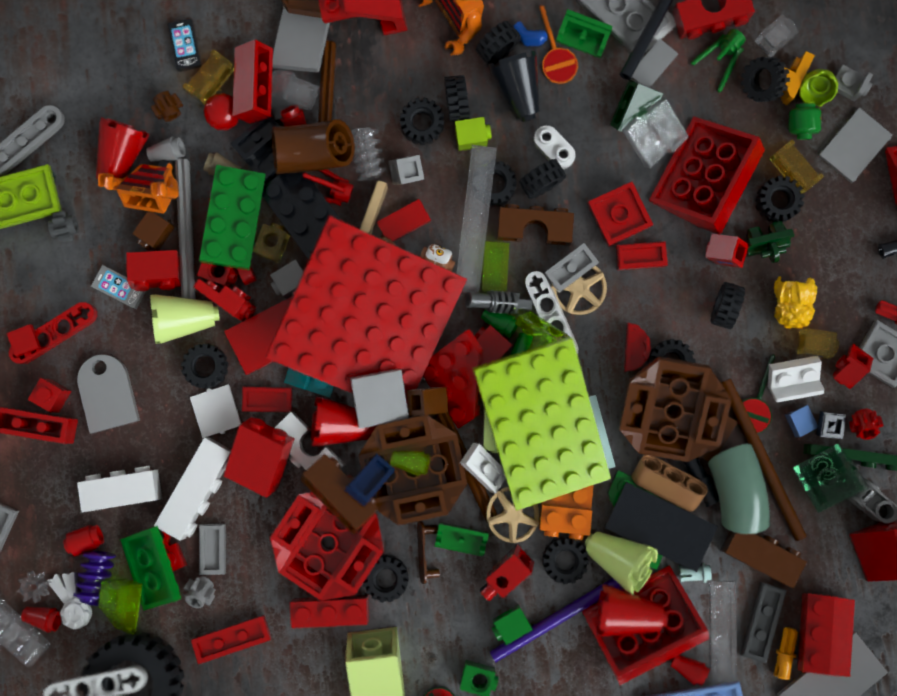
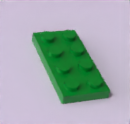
[199,165,266,271]

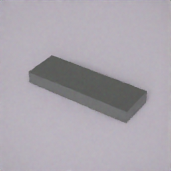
[740,582,787,663]

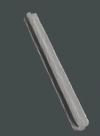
[175,158,196,299]

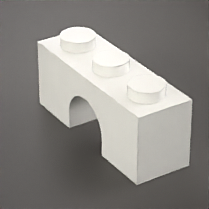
[275,412,346,470]

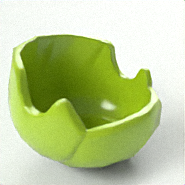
[799,69,838,107]

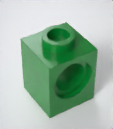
[491,604,533,645]
[459,660,499,696]

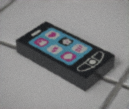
[168,19,202,72]

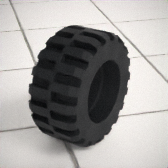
[79,632,184,696]

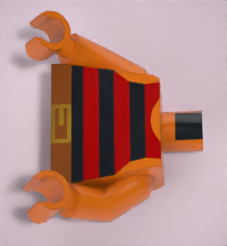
[418,0,484,56]
[98,160,179,214]

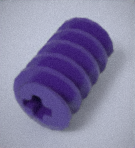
[73,550,116,606]

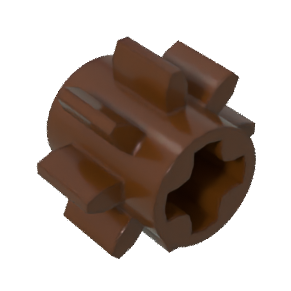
[151,91,183,122]

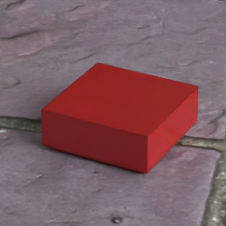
[6,324,41,357]

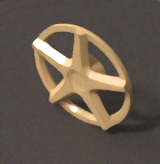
[552,266,607,315]
[486,487,539,543]

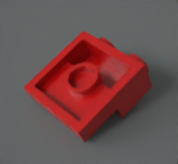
[193,279,256,321]

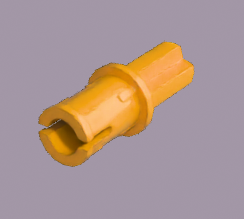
[773,627,798,680]

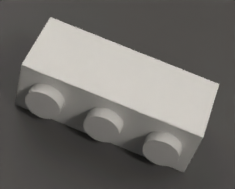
[77,466,162,512]

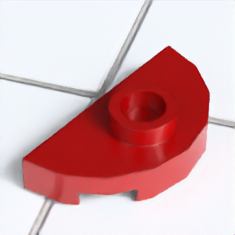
[624,322,651,372]

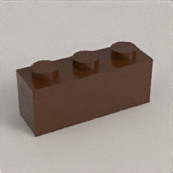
[301,454,378,535]
[720,531,807,589]

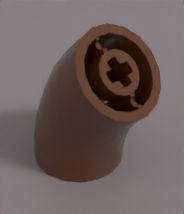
[272,119,355,174]

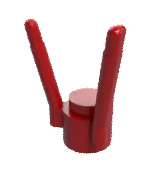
[302,169,354,206]

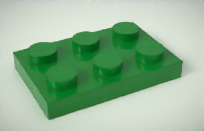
[120,526,182,611]

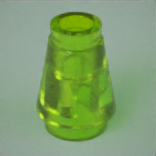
[391,451,430,476]

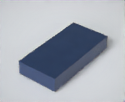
[345,453,396,507]

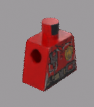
[479,544,534,601]

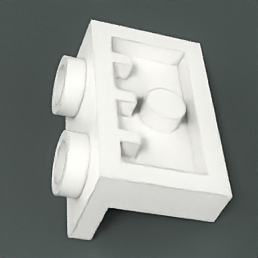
[768,356,824,402]

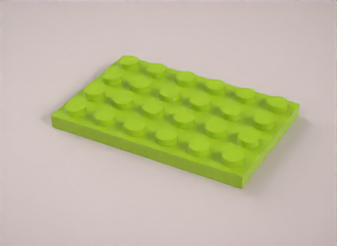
[473,337,611,511]

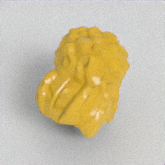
[774,276,817,329]

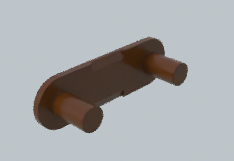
[417,521,440,584]

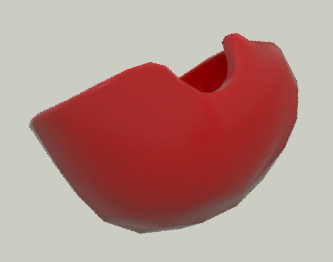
[204,93,239,130]

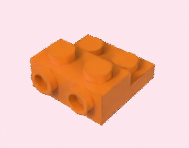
[538,485,594,540]

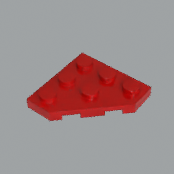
[423,329,484,429]

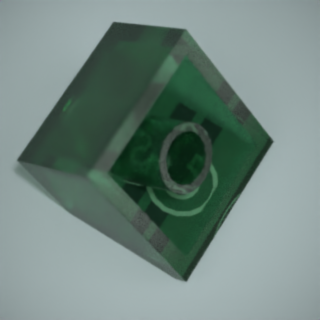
[793,444,869,513]

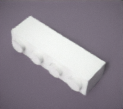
[154,437,231,541]

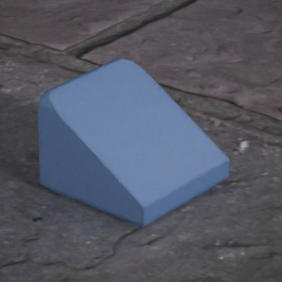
[785,405,818,437]

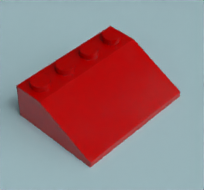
[649,116,765,235]
[582,565,709,685]

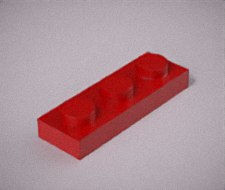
[191,615,272,664]

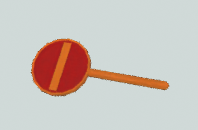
[540,5,578,84]

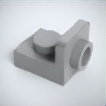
[835,65,873,101]

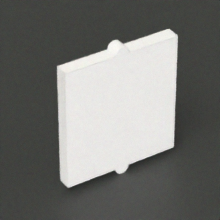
[190,384,241,438]

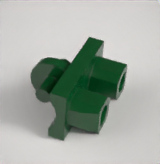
[746,221,794,263]

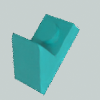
[284,368,335,398]

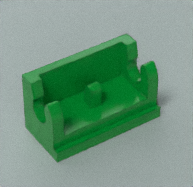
[556,9,613,59]
[434,522,489,557]

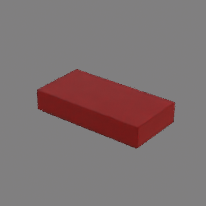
[377,199,431,242]
[616,241,668,270]
[242,387,293,412]

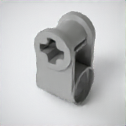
[846,478,897,523]

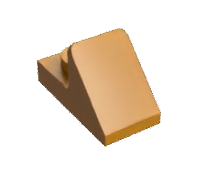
[781,51,815,105]

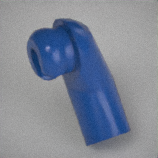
[513,21,548,46]

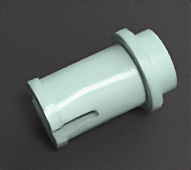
[679,563,712,583]

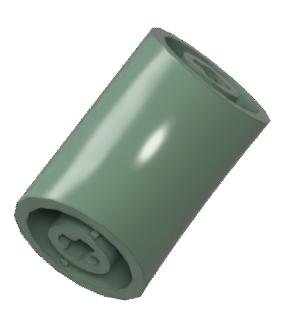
[708,444,770,534]

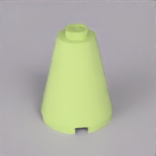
[150,294,219,344]
[584,531,658,594]

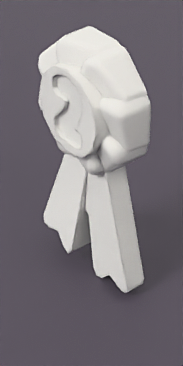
[47,572,92,629]

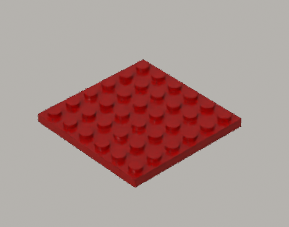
[266,216,467,409]

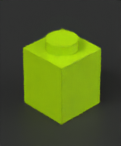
[455,117,492,151]

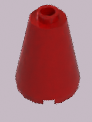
[96,117,149,179]
[311,397,377,447]
[596,584,668,637]

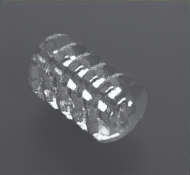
[351,127,387,182]

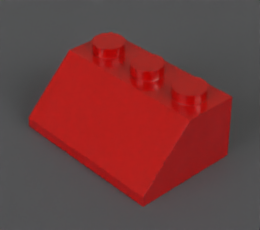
[797,593,855,677]

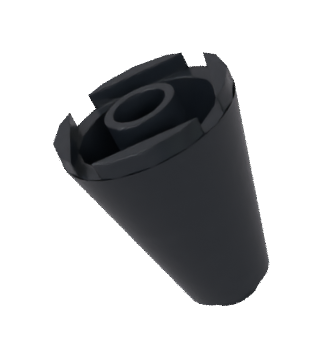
[488,51,540,122]

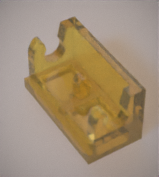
[182,49,234,106]
[769,139,824,194]

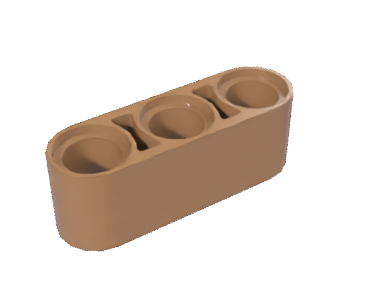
[631,455,708,512]

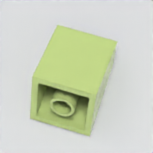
[346,627,405,696]

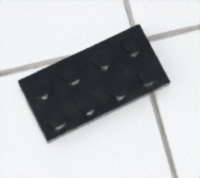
[262,172,342,259]

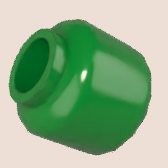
[788,103,822,140]

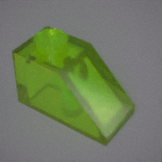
[98,579,142,634]

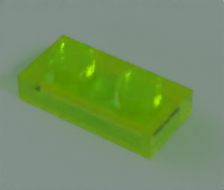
[482,241,509,292]

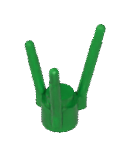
[691,29,746,93]

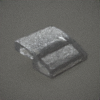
[622,98,689,168]

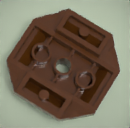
[619,357,732,462]
[358,415,467,525]

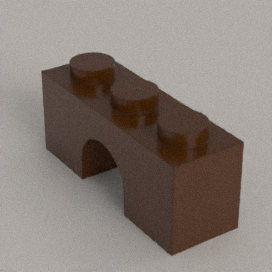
[497,204,574,246]

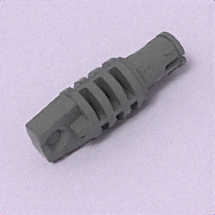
[465,290,533,314]

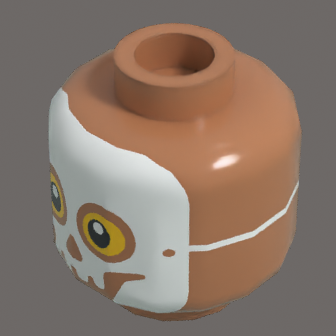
[420,244,456,272]

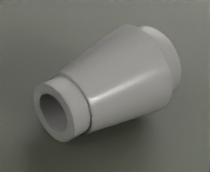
[146,136,186,162]

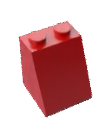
[849,519,897,582]

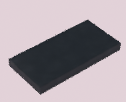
[604,482,718,572]

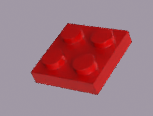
[587,181,653,247]

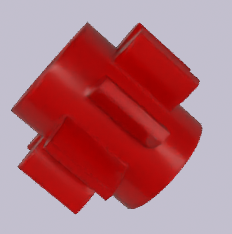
[849,409,883,440]

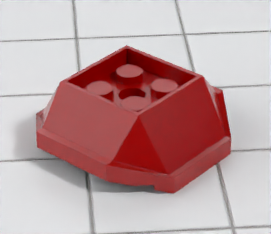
[270,492,384,601]

